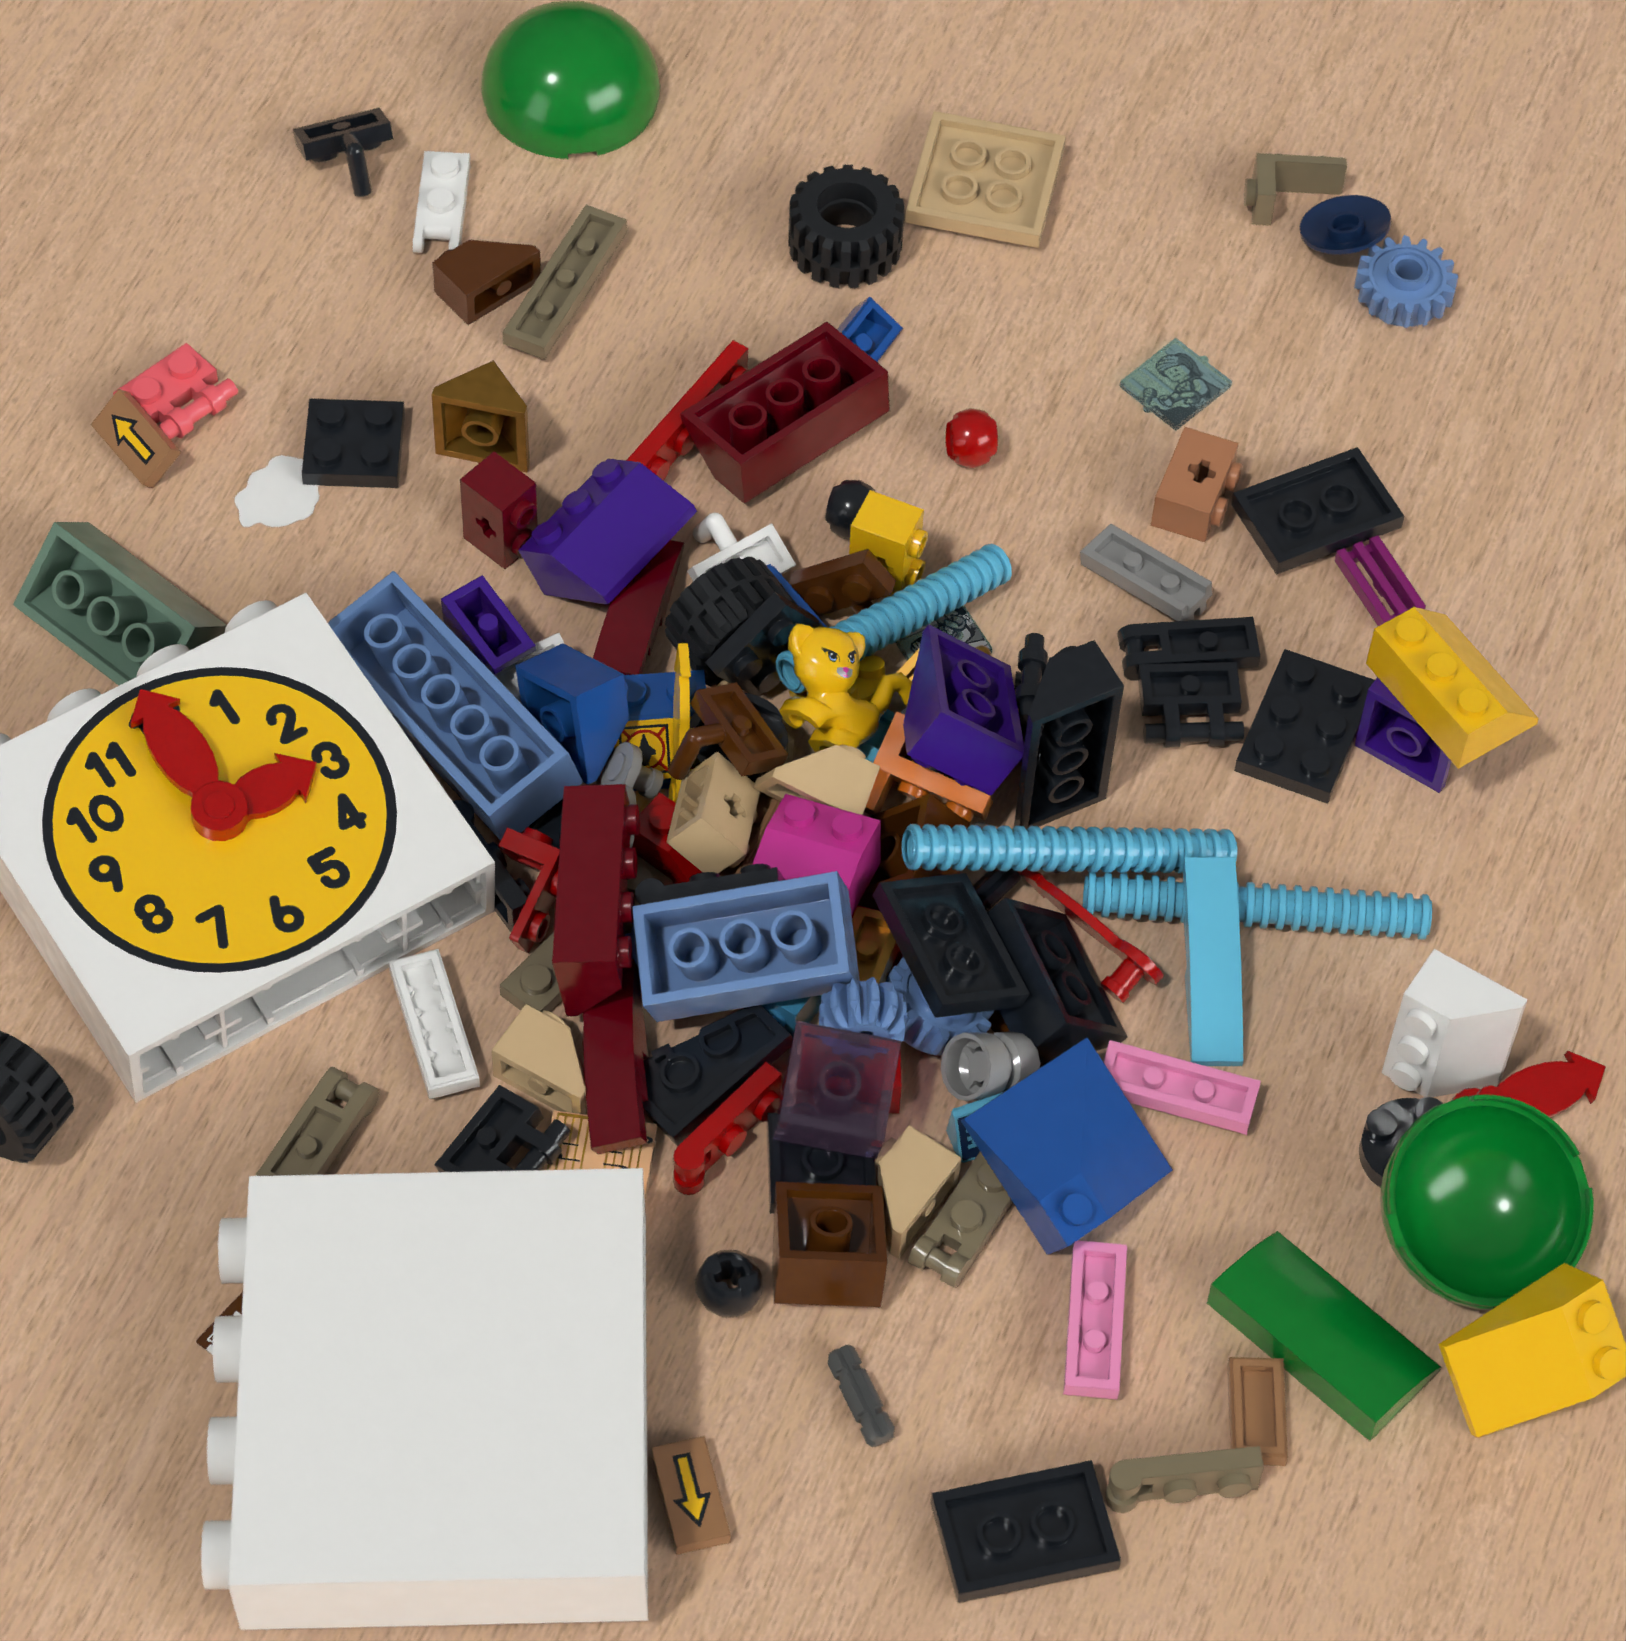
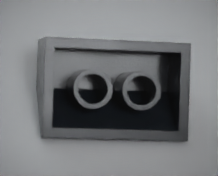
[987,898,1127,1064]

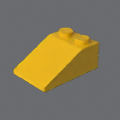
[1438,1263,1626,1438]

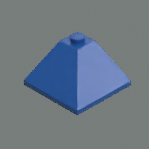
[961,1038,1173,1255]

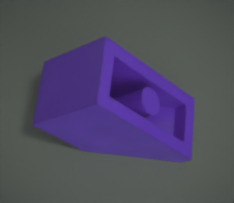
[441,575,536,675]

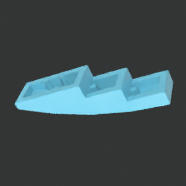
[1183,857,1243,1066]

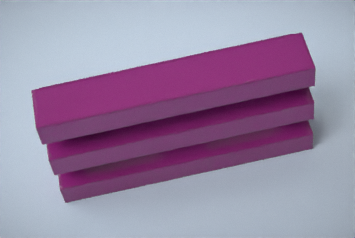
[1335,535,1426,626]

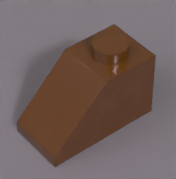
[432,240,541,325]

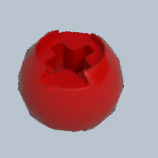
[945,408,998,468]

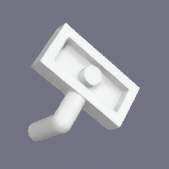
[687,512,796,582]

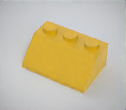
[1366,607,1539,769]

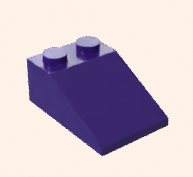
[903,624,1024,796]

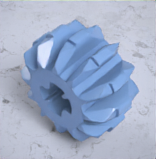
[819,977,907,1058]

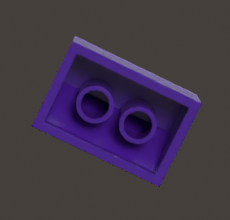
[518,459,697,605]

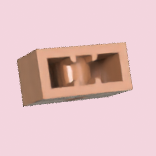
[1151,426,1243,543]

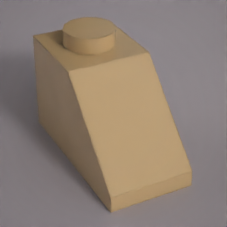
[753,745,880,815]
[492,1004,587,1115]
[875,1125,962,1259]

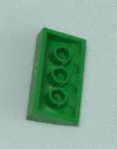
[1207,1231,1441,1441]

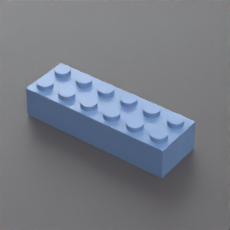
[328,571,583,841]

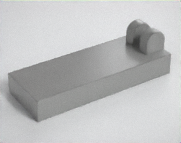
[1080,524,1212,621]

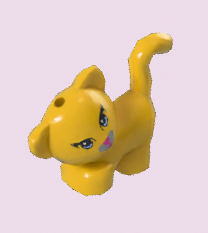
[779,624,912,752]

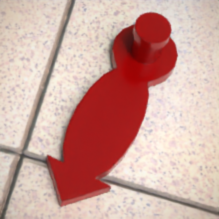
[1018,868,1164,1003]
[1451,1051,1606,1118]

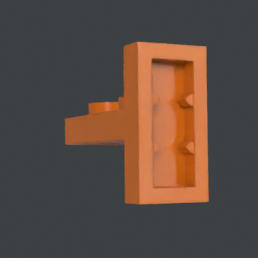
[864,711,993,823]

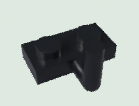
[293,107,393,197]

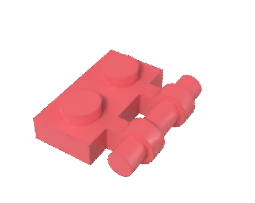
[113,343,238,440]

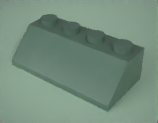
[13,522,227,685]

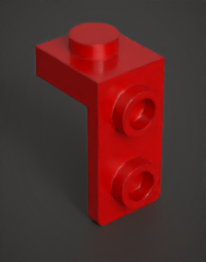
[498,827,560,953]

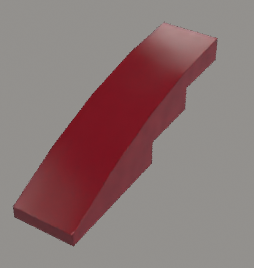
[593,540,684,675]
[583,959,649,1155]

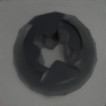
[825,480,875,539]
[695,1250,763,1318]

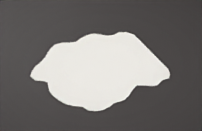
[235,455,319,527]

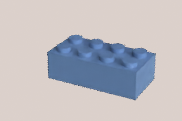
[632,871,860,1022]

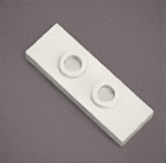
[388,949,480,1100]

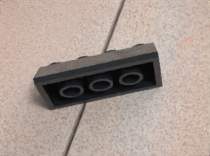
[1014,640,1124,830]

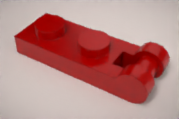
[673,1061,782,1195]

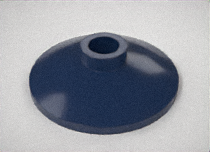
[1300,195,1392,255]

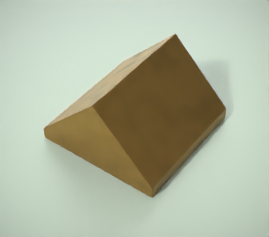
[431,360,530,473]

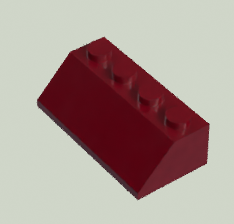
[681,322,890,504]
[552,784,640,1017]

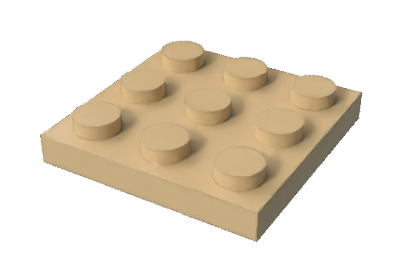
[905,111,1066,248]

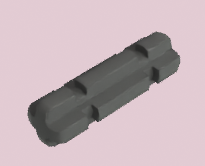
[828,1345,895,1447]

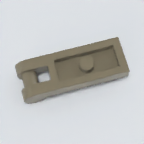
[256,1067,379,1176]
[908,1152,1013,1288]
[1105,1446,1264,1513]

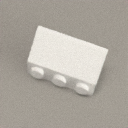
[1381,949,1527,1097]

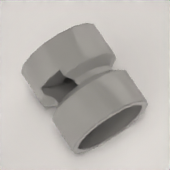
[941,1032,1040,1101]

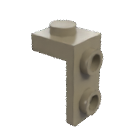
[1244,153,1347,226]

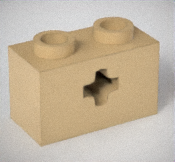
[666,752,760,873]

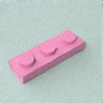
[1103,1040,1261,1135]
[1063,1240,1127,1399]

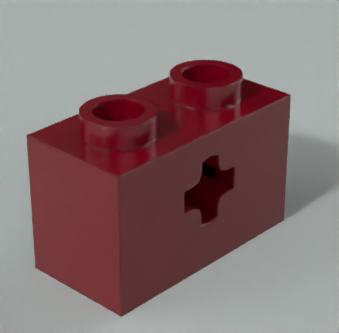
[460,451,538,569]

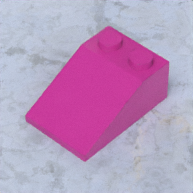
[753,794,881,915]

